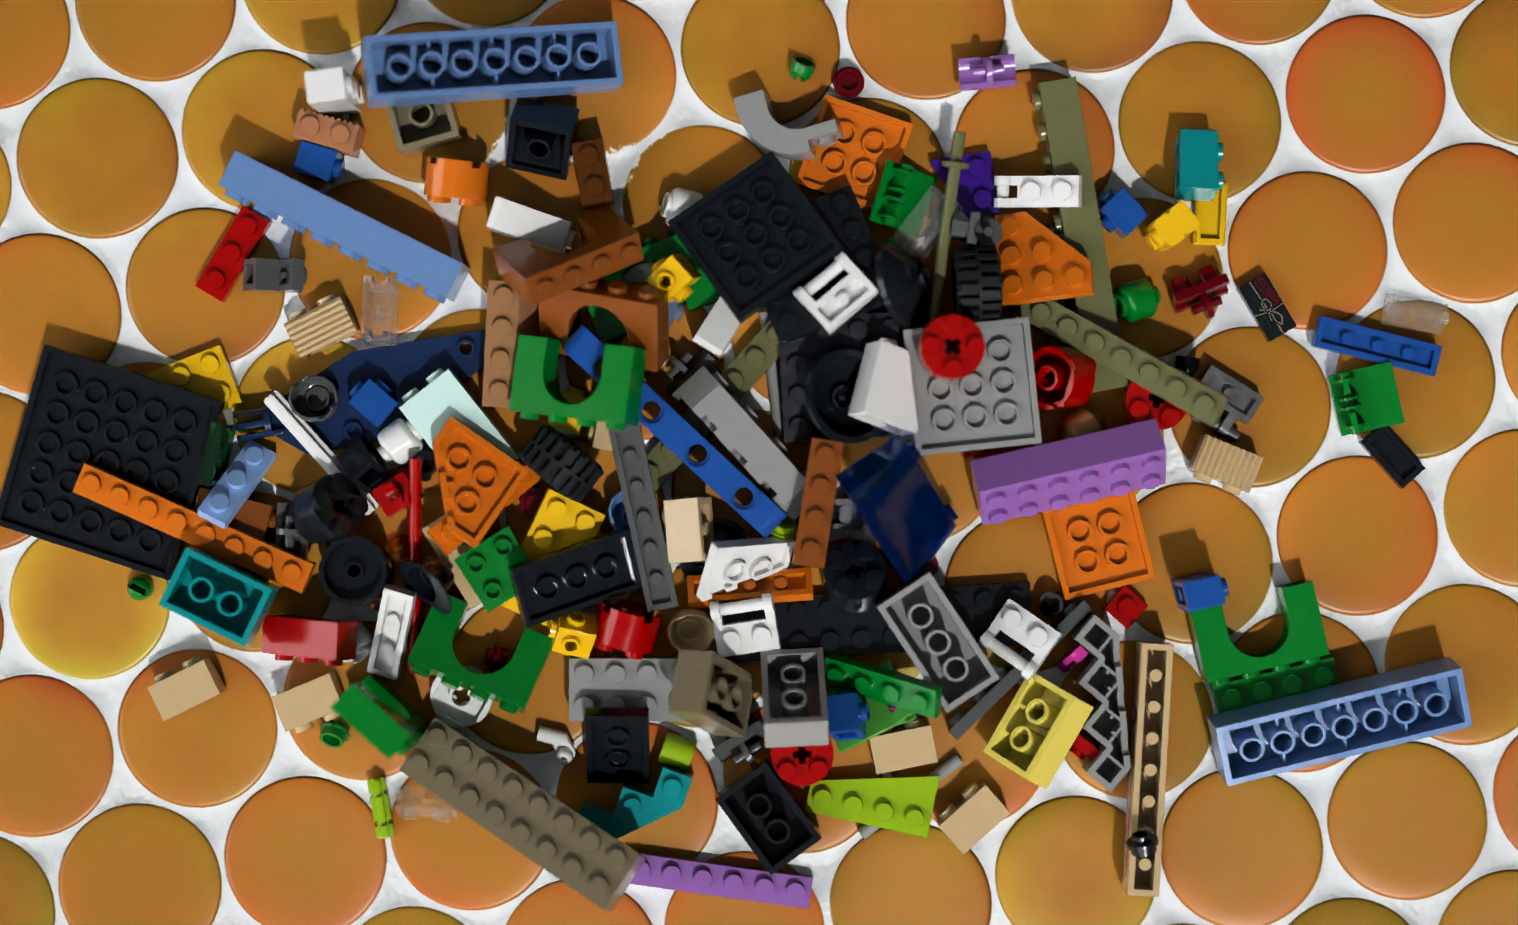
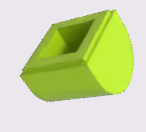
[658,731,697,772]

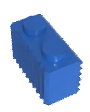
[1172,571,1229,612]

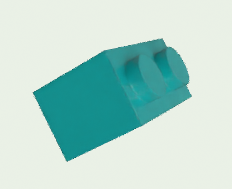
[1175,129,1224,201]

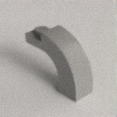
[733,89,844,160]

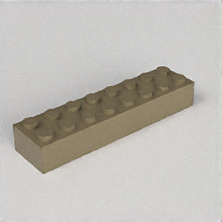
[399,717,646,912]

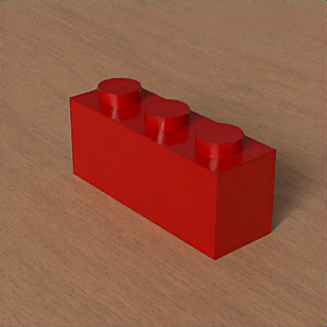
[262,614,358,666]

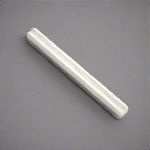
[264,390,379,515]

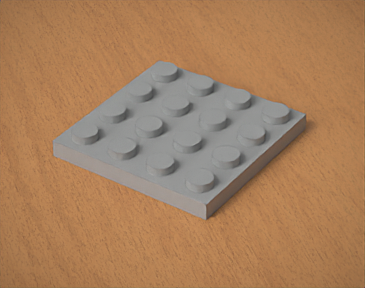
[902,317,1042,456]

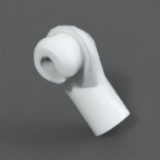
[536,725,576,765]

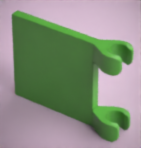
[826,660,917,753]

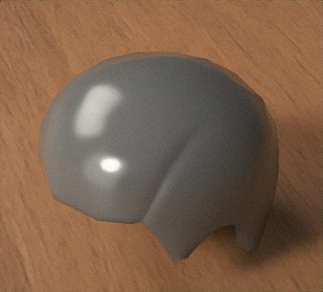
[288,375,339,423]

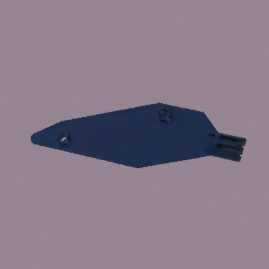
[232,329,485,454]

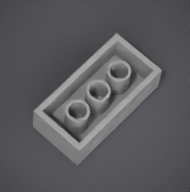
[875,570,1000,713]
[569,655,685,721]

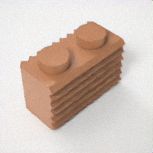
[292,108,366,158]

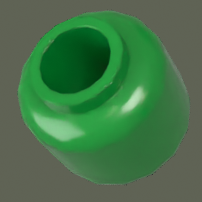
[1113,278,1161,322]

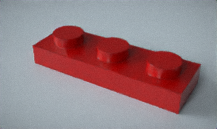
[195,206,272,303]

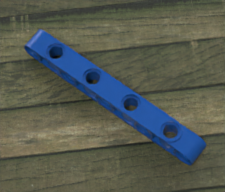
[561,324,788,538]

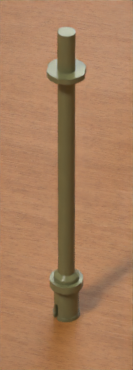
[926,131,969,325]

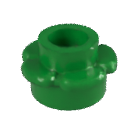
[319,720,350,748]

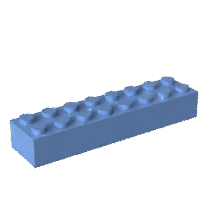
[360,21,624,108]
[218,150,470,304]
[1207,657,1472,786]

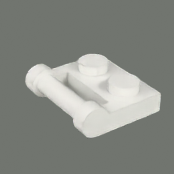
[793,251,879,334]
[709,593,781,657]
[977,598,1062,680]

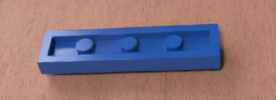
[1311,316,1442,377]

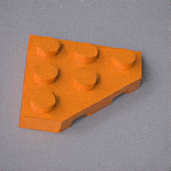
[995,211,1095,307]
[432,416,529,549]

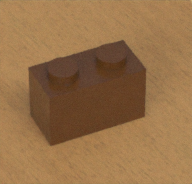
[571,138,615,209]

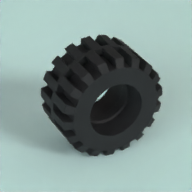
[952,245,1002,322]
[519,424,604,502]

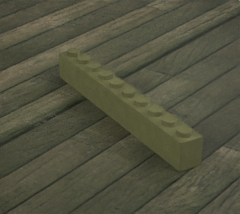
[1032,77,1128,392]

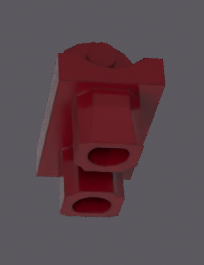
[1171,264,1229,319]

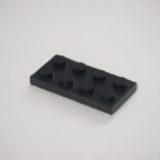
[508,527,642,628]

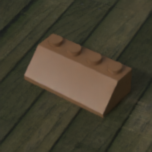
[482,280,540,408]

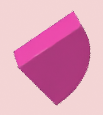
[1055,643,1088,673]

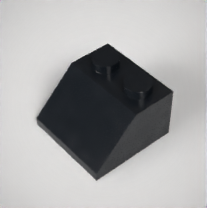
[506,98,580,180]

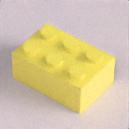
[983,673,1094,789]

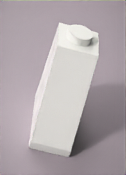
[486,196,576,254]
[693,297,743,359]
[848,338,918,436]

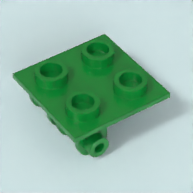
[868,159,937,238]
[1328,361,1405,436]
[454,526,529,613]

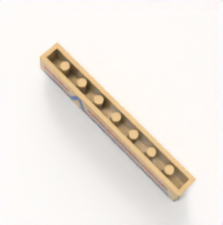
[1122,640,1174,897]

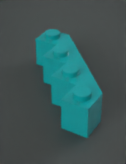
[580,764,694,839]

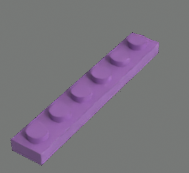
[630,851,813,909]

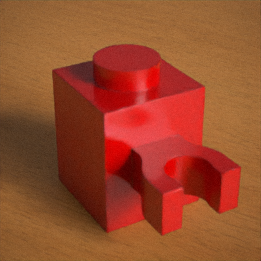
[371,471,424,518]

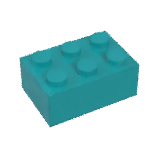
[158,546,280,647]

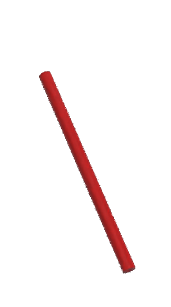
[408,457,422,673]

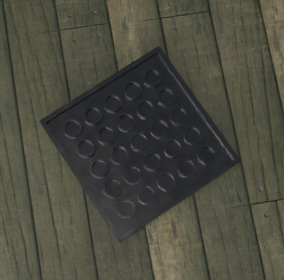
[0,345,226,581]

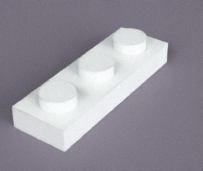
[367,583,417,680]

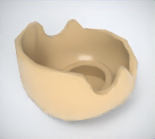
[667,608,715,652]

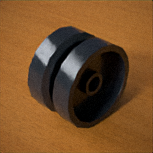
[319,536,396,606]

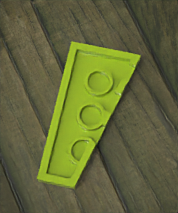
[805,776,940,838]

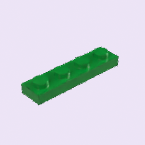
[825,652,942,719]
[1210,656,1340,714]

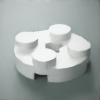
[430,665,493,728]

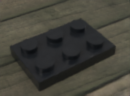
[585,707,650,783]

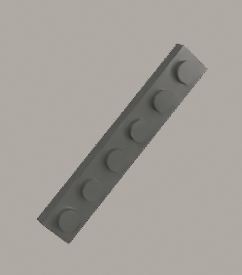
[608,421,679,612]
[948,600,1092,740]

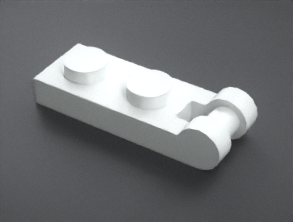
[993,175,1082,208]

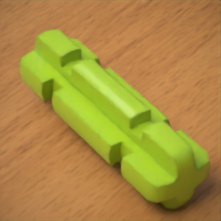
[367,777,394,839]

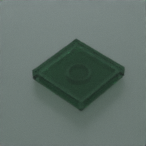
[198,422,236,486]

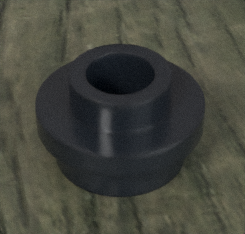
[1126,830,1159,857]

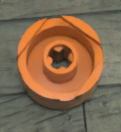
[424,157,490,207]

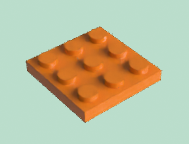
[795,94,914,210]
[1042,491,1156,600]

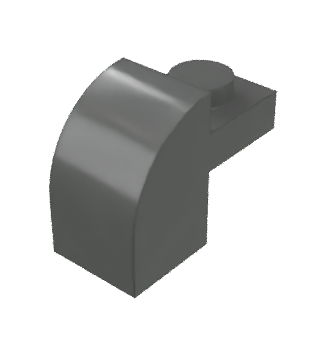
[243,258,307,293]

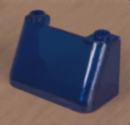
[835,434,958,586]

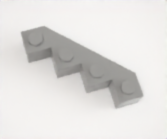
[676,366,806,521]
[1070,612,1131,792]

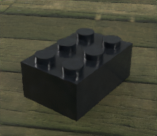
[715,758,822,875]

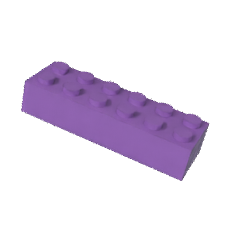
[970,418,1166,525]

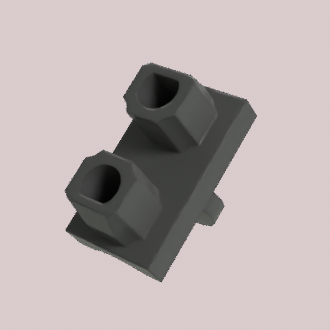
[951,211,1003,246]
[664,348,722,403]
[275,502,309,559]
[710,713,764,766]

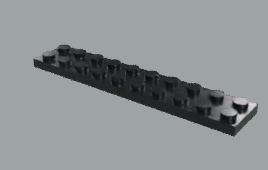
[723,581,1032,662]

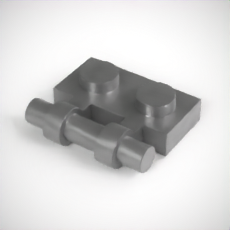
[1186,364,1264,443]

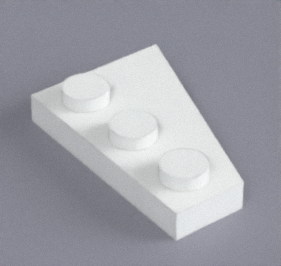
[696,537,795,602]

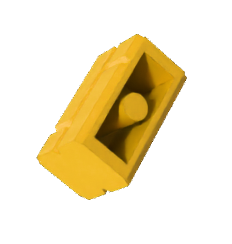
[1144,201,1200,252]

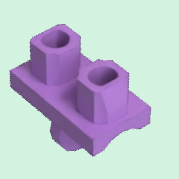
[957,54,1017,91]

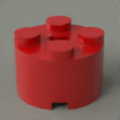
[917,314,986,380]
[1033,345,1097,410]
[1121,380,1186,430]
[594,599,662,660]
[771,737,834,786]

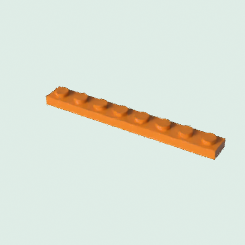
[72,462,316,593]

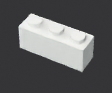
[304,67,366,117]

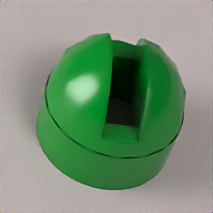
[789,56,816,82]
[127,575,154,600]

